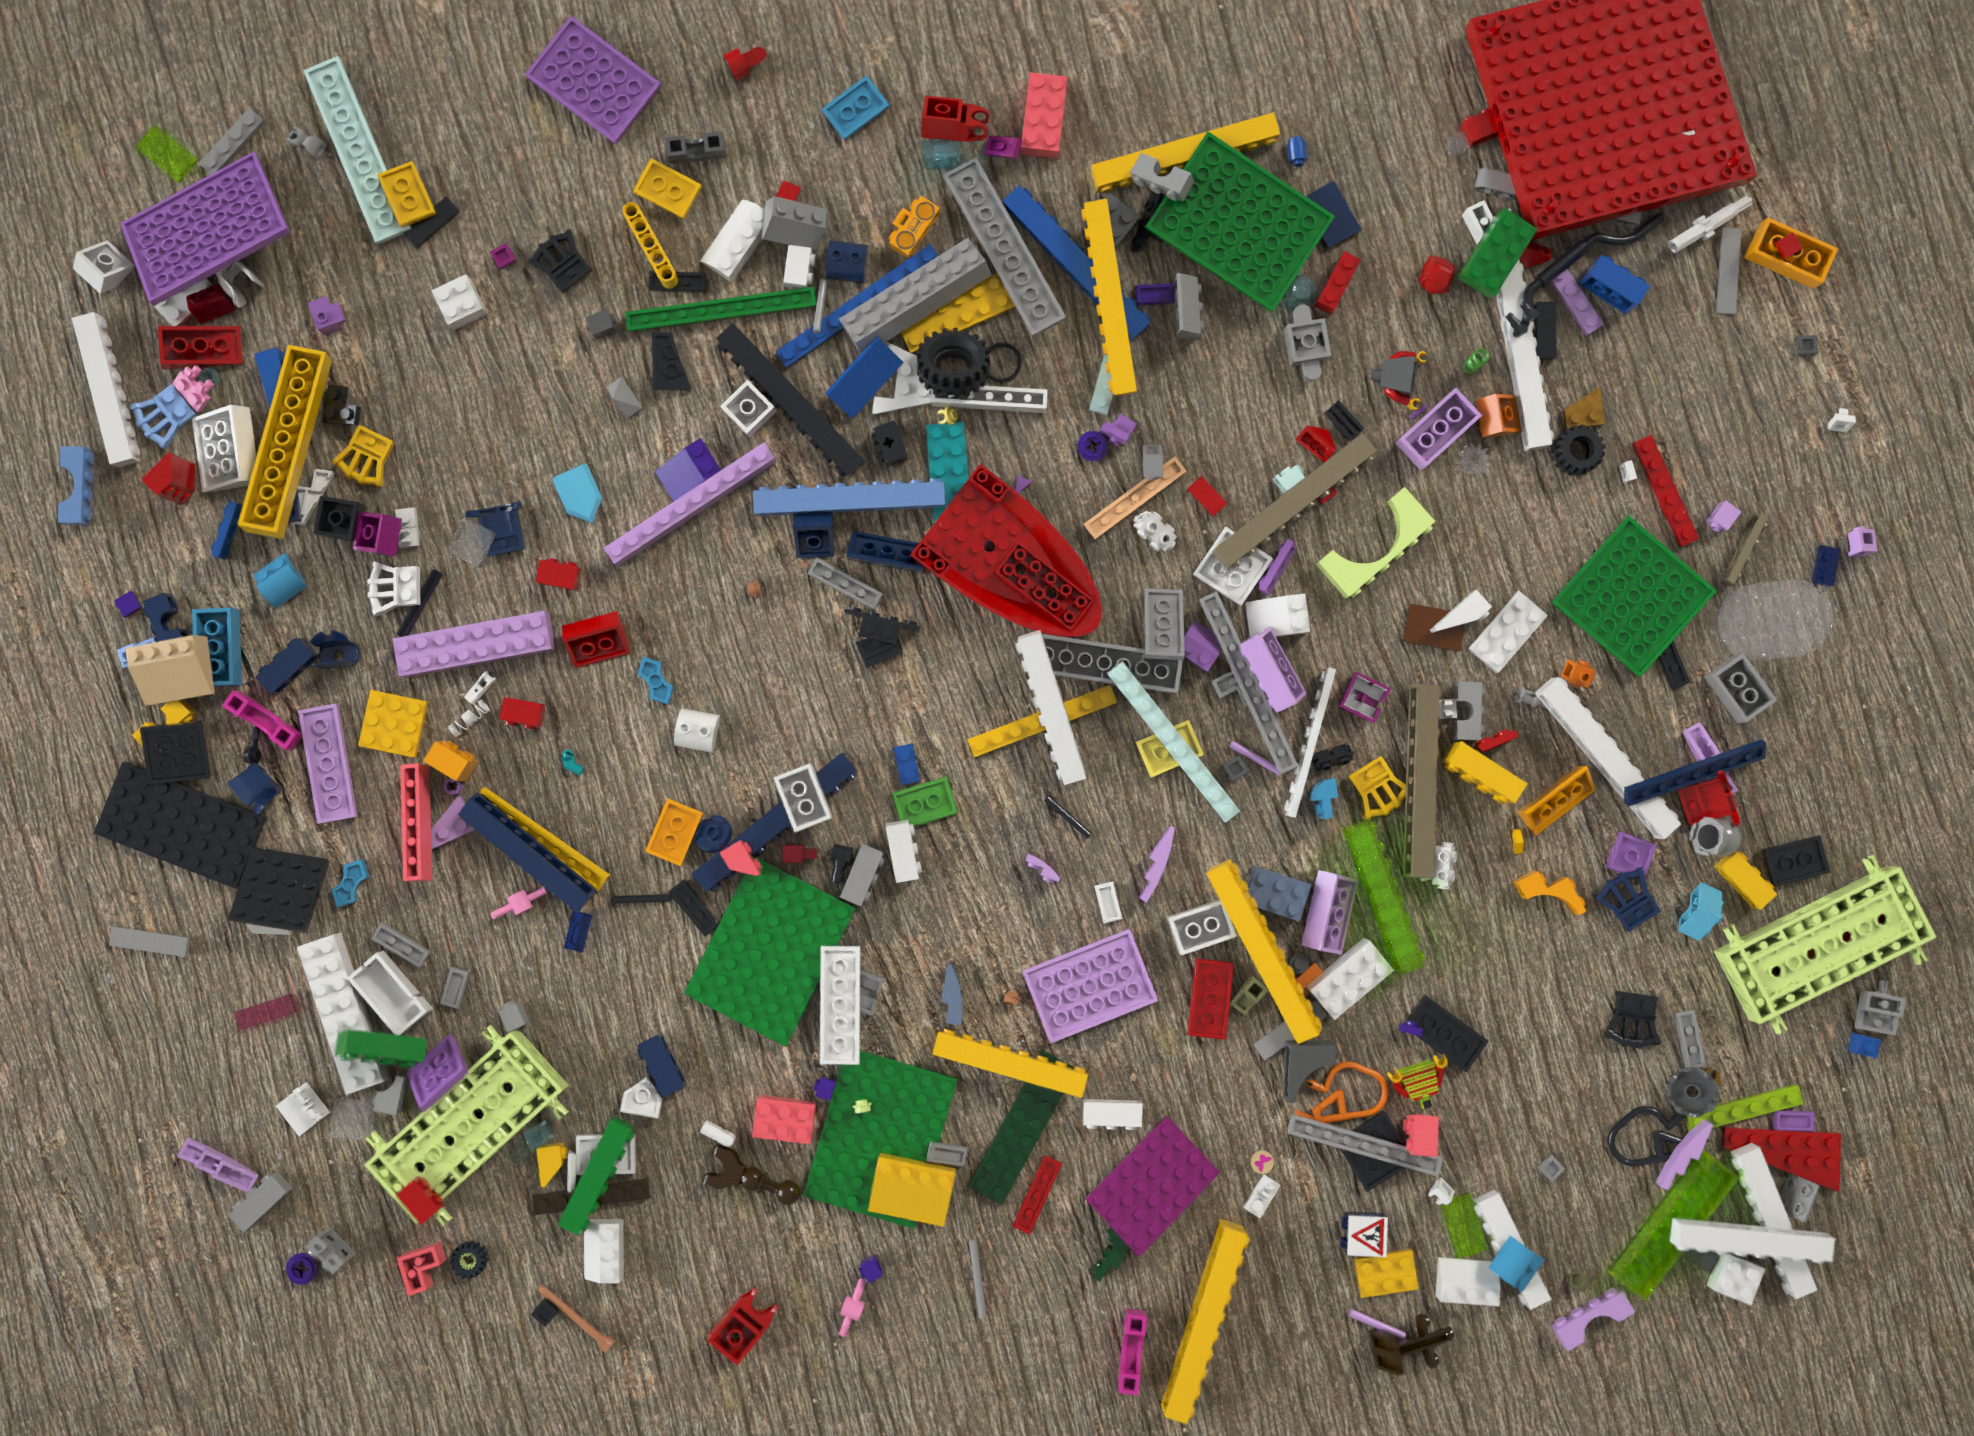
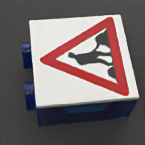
[1341,1211,1388,1257]

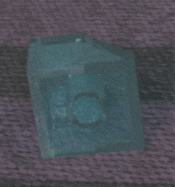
[921,139,961,170]

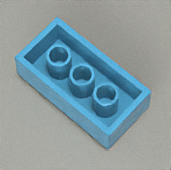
[192,607,242,687]

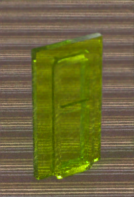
[135,124,199,183]
[1441,1192,1487,1258]

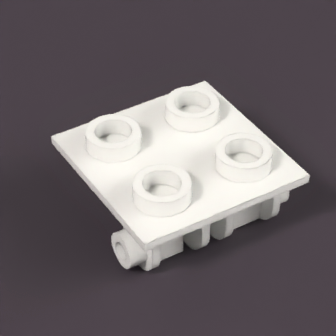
[276,1082,330,1136]

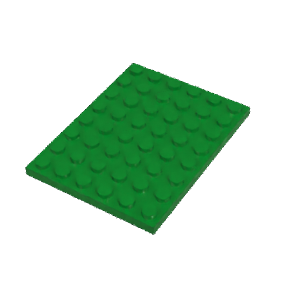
[1145,131,1335,313]
[684,856,856,1047]
[803,1050,958,1229]

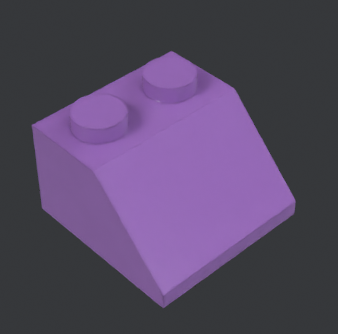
[1184,620,1222,673]

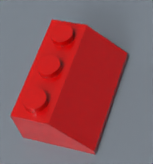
[141,452,196,505]
[562,611,630,668]

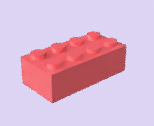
[1021,72,1067,159]

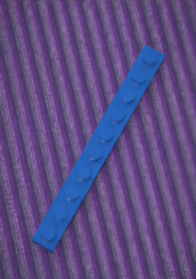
[775,244,939,369]

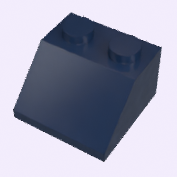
[793,512,835,558]

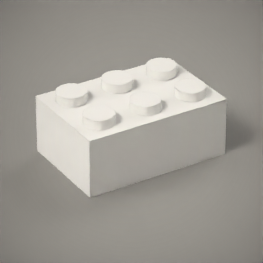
[774,763,833,832]
[1167,899,1237,955]

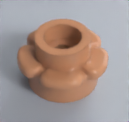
[749,580,760,599]
[1003,991,1021,1006]

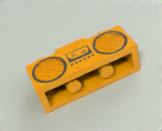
[888,196,940,259]

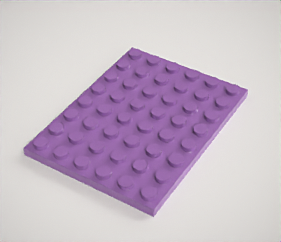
[120,151,291,306]

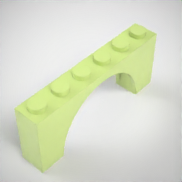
[1315,487,1435,599]

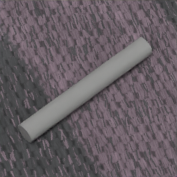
[813,279,827,334]

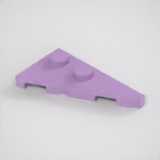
[431,796,476,850]

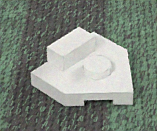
[620,1076,663,1119]

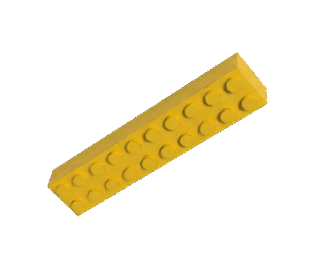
[238,345,332,539]
[1161,1219,1249,1424]

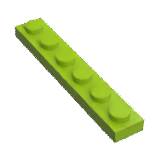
[1685,1084,1804,1132]

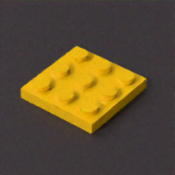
[358,690,429,758]

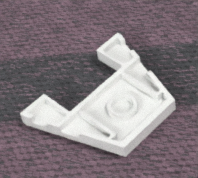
[872,342,932,415]
[292,469,334,525]

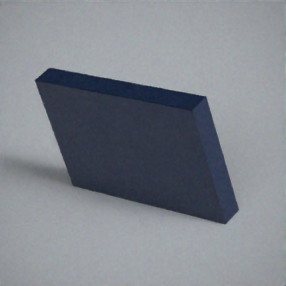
[1306,181,1362,250]

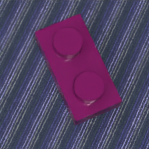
[984,135,1022,160]

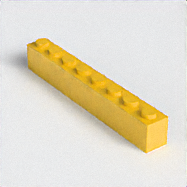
[932,1028,1089,1098]

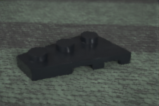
[652,332,691,391]

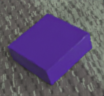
[114,591,143,617]

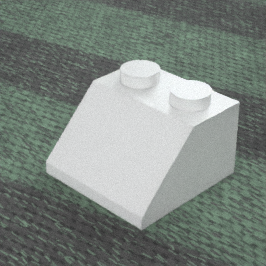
[73,240,135,294]

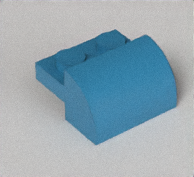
[253,553,307,608]
[1308,778,1338,819]
[1488,1236,1544,1292]

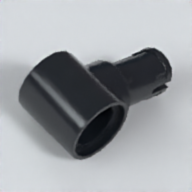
[831,844,853,884]

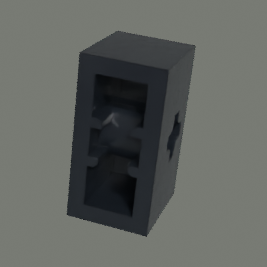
[872,420,909,467]

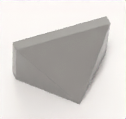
[606,377,643,419]

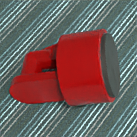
[722,47,766,82]

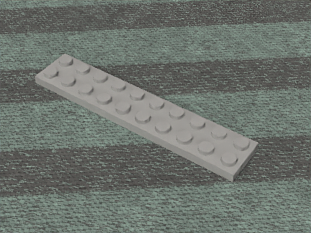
[943,158,1066,337]

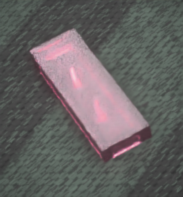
[234,994,297,1030]

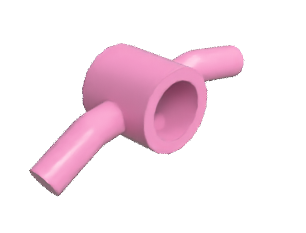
[491,886,549,919]
[839,1278,866,1337]

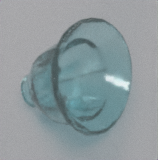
[1282,272,1316,309]

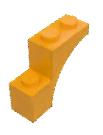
[1513,871,1586,915]

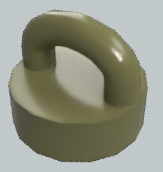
[1568,1270,1589,1292]

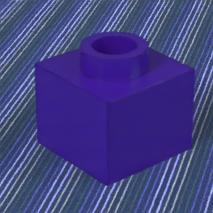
[813,1075,837,1101]
[859,1254,883,1283]

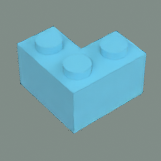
[1678,882,1723,941]

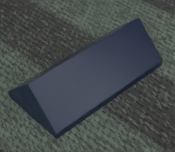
[846,531,925,574]

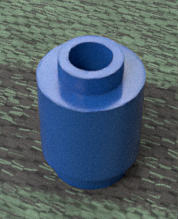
[1287,136,1308,167]

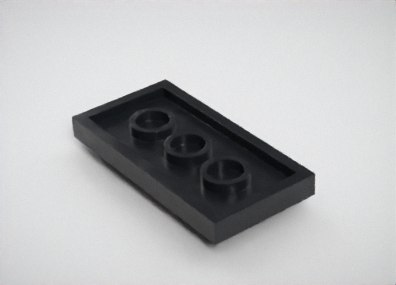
[1404,995,1489,1073]

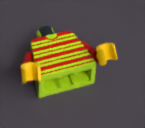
[1387,1054,1448,1109]

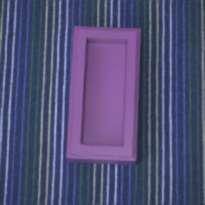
[1773,1110,1815,1132]

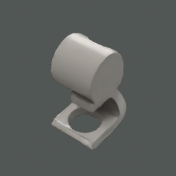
[286,126,327,160]

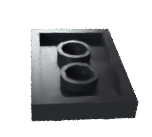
[1762,835,1830,887]

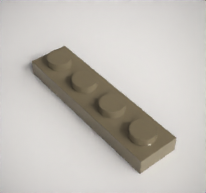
[1721,512,1768,586]

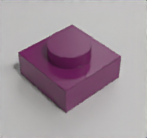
[490,243,517,270]

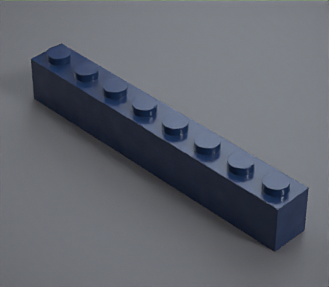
[458,792,597,913]

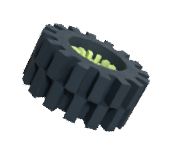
[450,1240,489,1279]

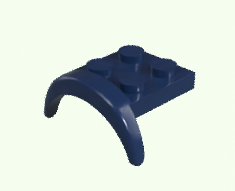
[465,501,526,557]

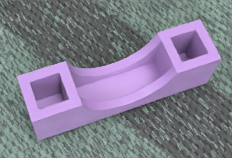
[1550,1287,1635,1351]

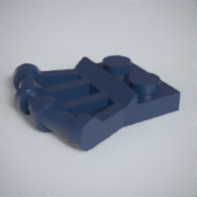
[1594,867,1661,932]

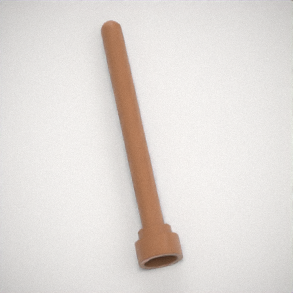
[538,1285,616,1353]

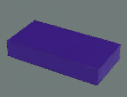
[1135,283,1175,305]

